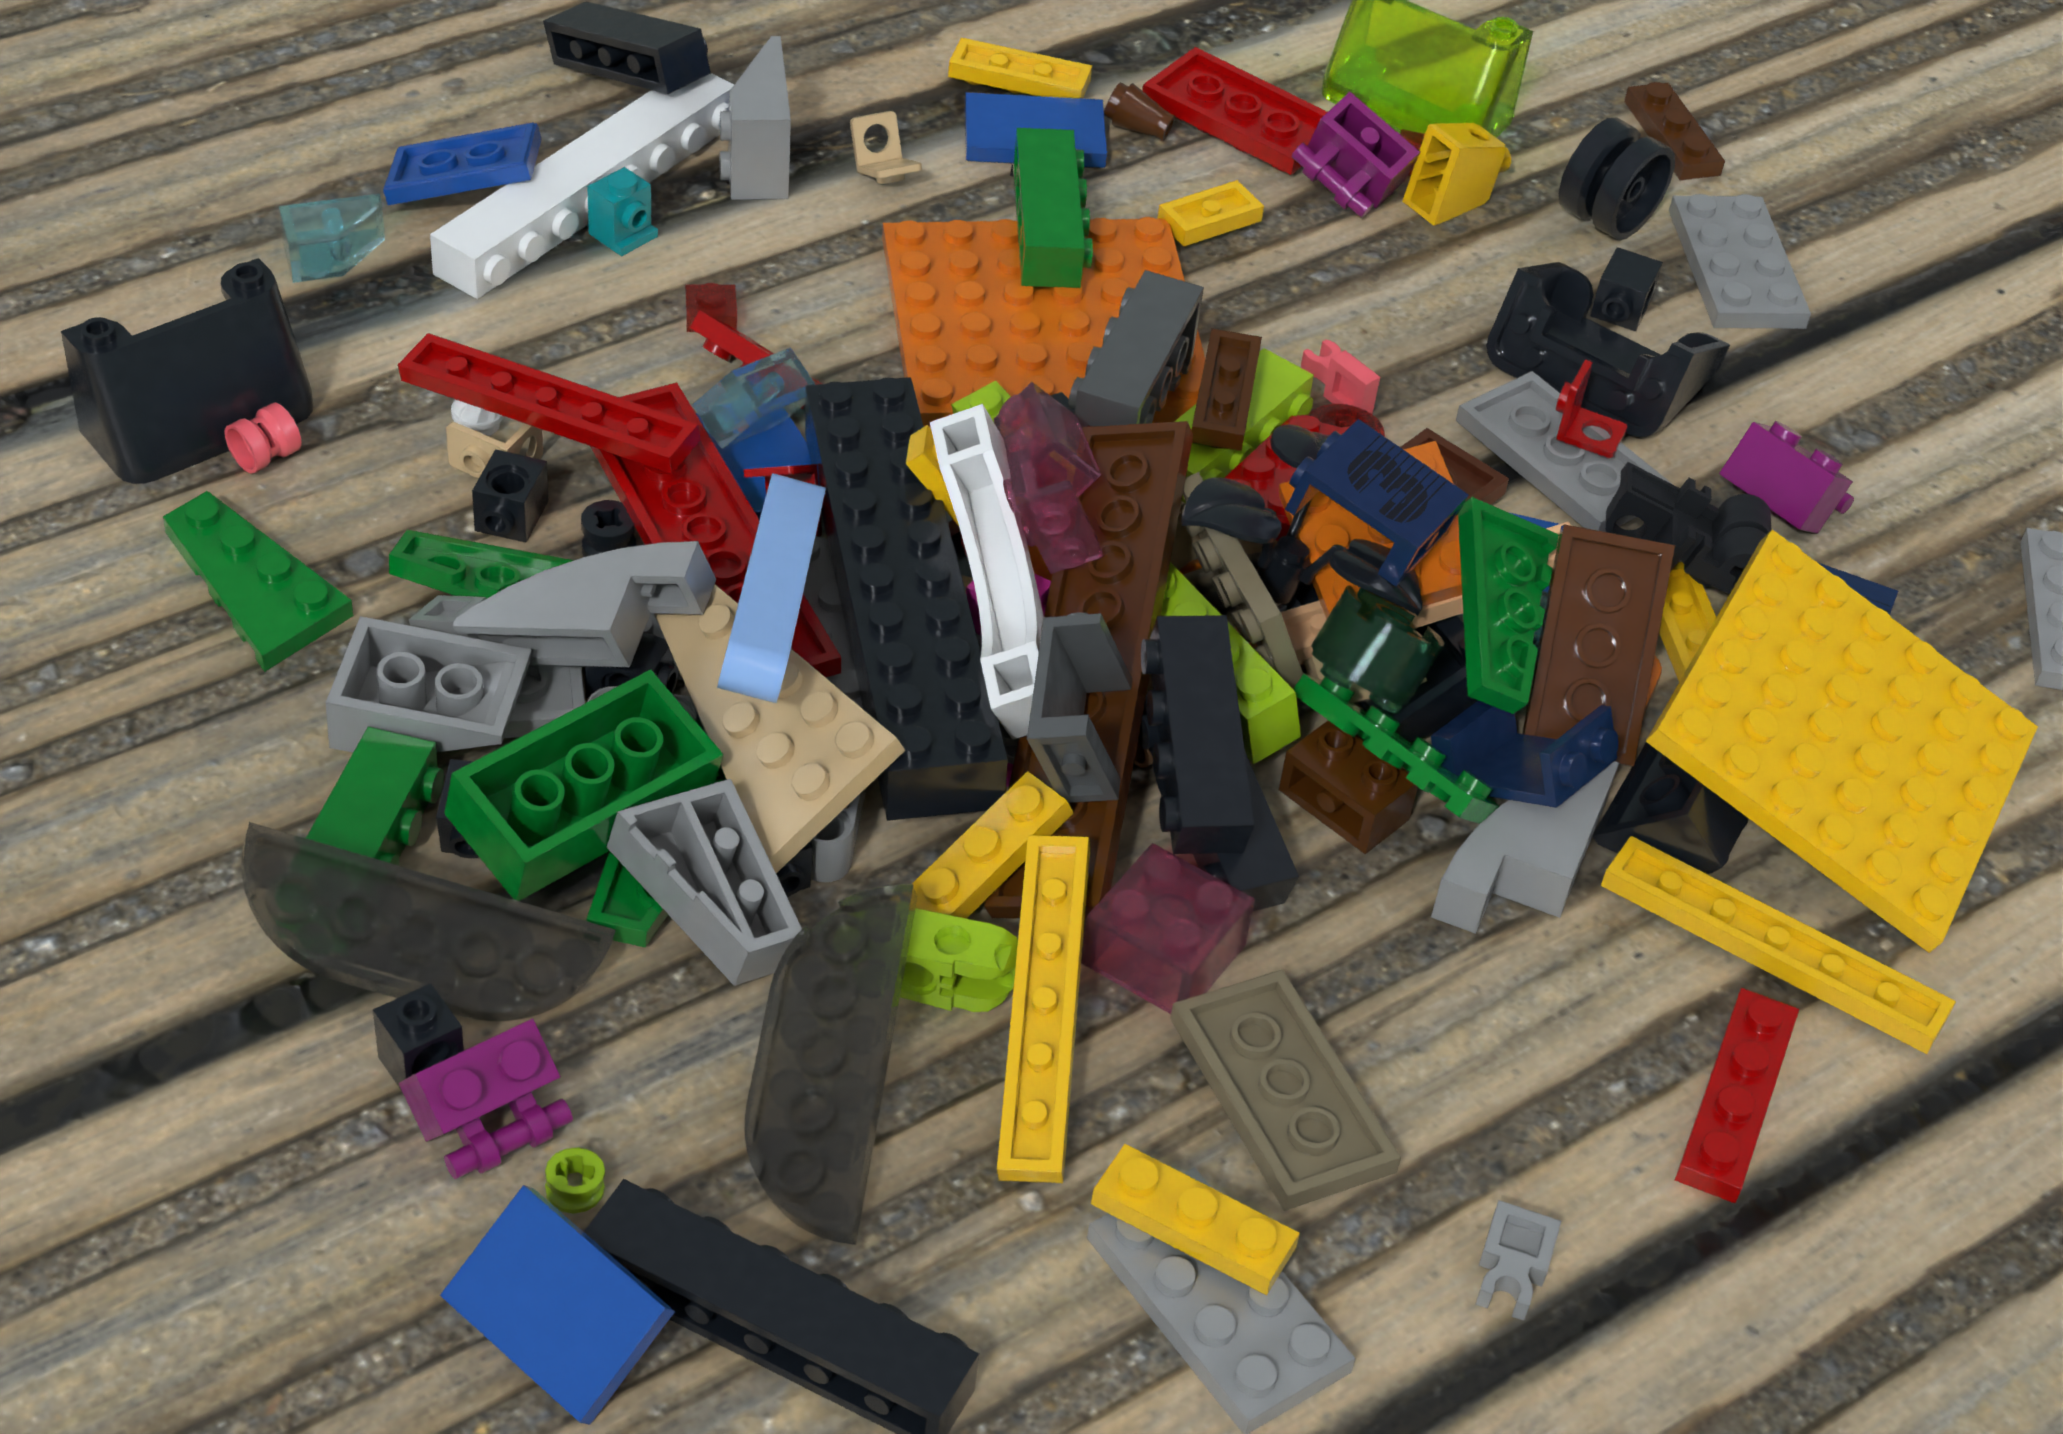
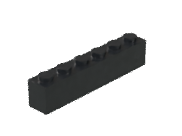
[584,1179,979,1434]

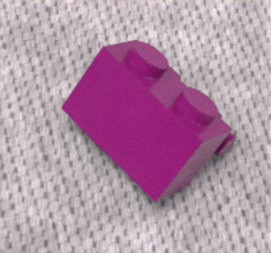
[1291,92,1420,218]
[1719,421,1854,533]
[398,1018,573,1179]

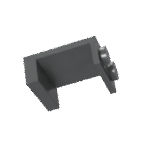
[1027,612,1133,803]

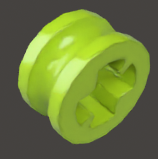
[545,1147,605,1214]

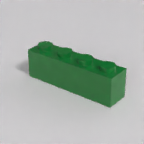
[1013,128,1093,288]
[271,726,444,957]

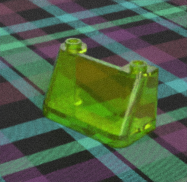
[1321,0,1533,142]

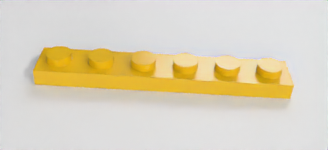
[997,835,1090,1183]
[1601,836,1956,1054]

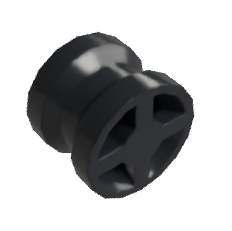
[581,500,636,557]

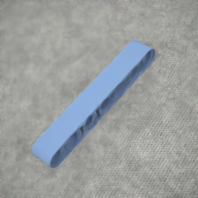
[717,473,826,703]

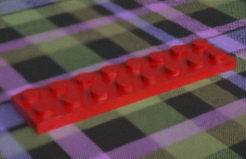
[590,382,841,678]

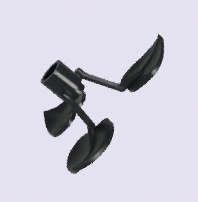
[1181,425,1422,617]

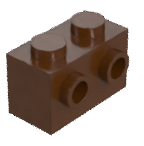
[1278,720,1418,854]

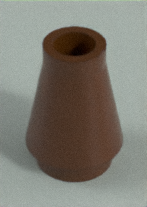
[1104,82,1176,141]

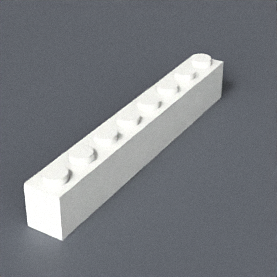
[430,73,734,299]

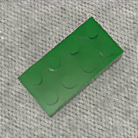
[444,669,724,903]

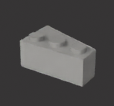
[607,779,805,986]

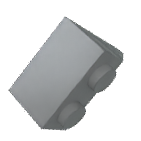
[719,36,791,200]
[326,616,532,752]

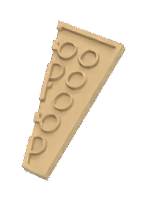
[654,584,905,873]

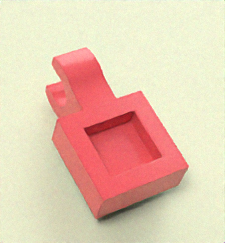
[1301,339,1380,421]

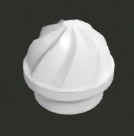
[451,399,504,436]

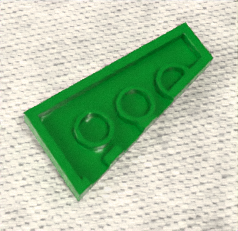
[163,491,354,672]
[1293,673,1499,824]

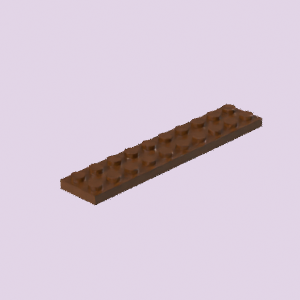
[984,421,1193,919]

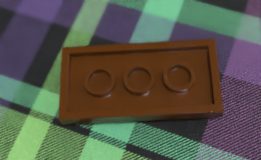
[1522,524,1675,767]

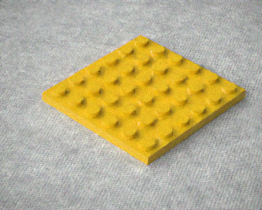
[1646,529,2038,953]

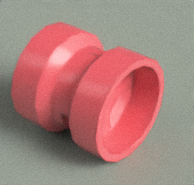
[224,402,302,474]

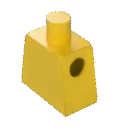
[1402,123,1511,226]

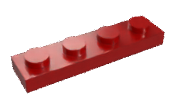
[1674,988,1800,1203]

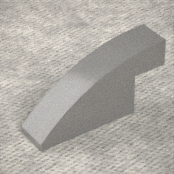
[452,541,716,667]
[1431,761,1619,934]

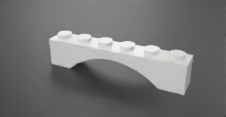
[930,404,1044,740]

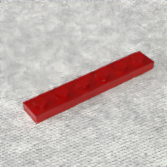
[398,333,701,474]

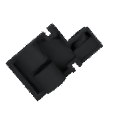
[1605,462,1771,595]

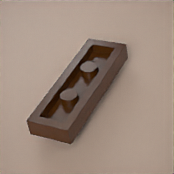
[1624,82,1725,181]
[1191,328,1262,451]

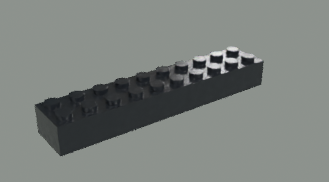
[805,377,1008,821]

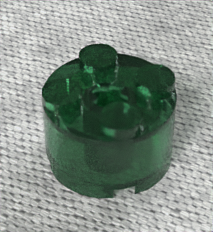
[1311,585,1445,714]

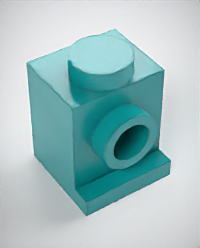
[587,167,658,257]

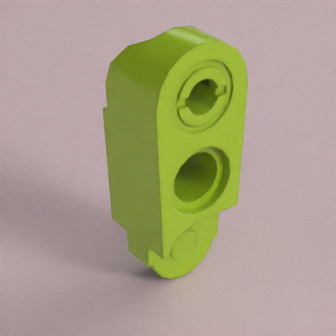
[833,905,1018,1012]

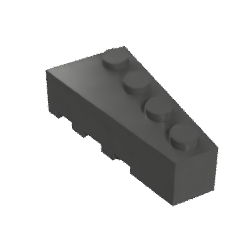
[1068,270,1204,434]

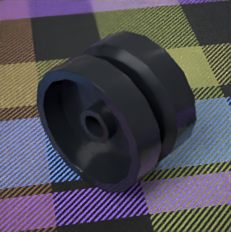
[1558,117,1675,240]

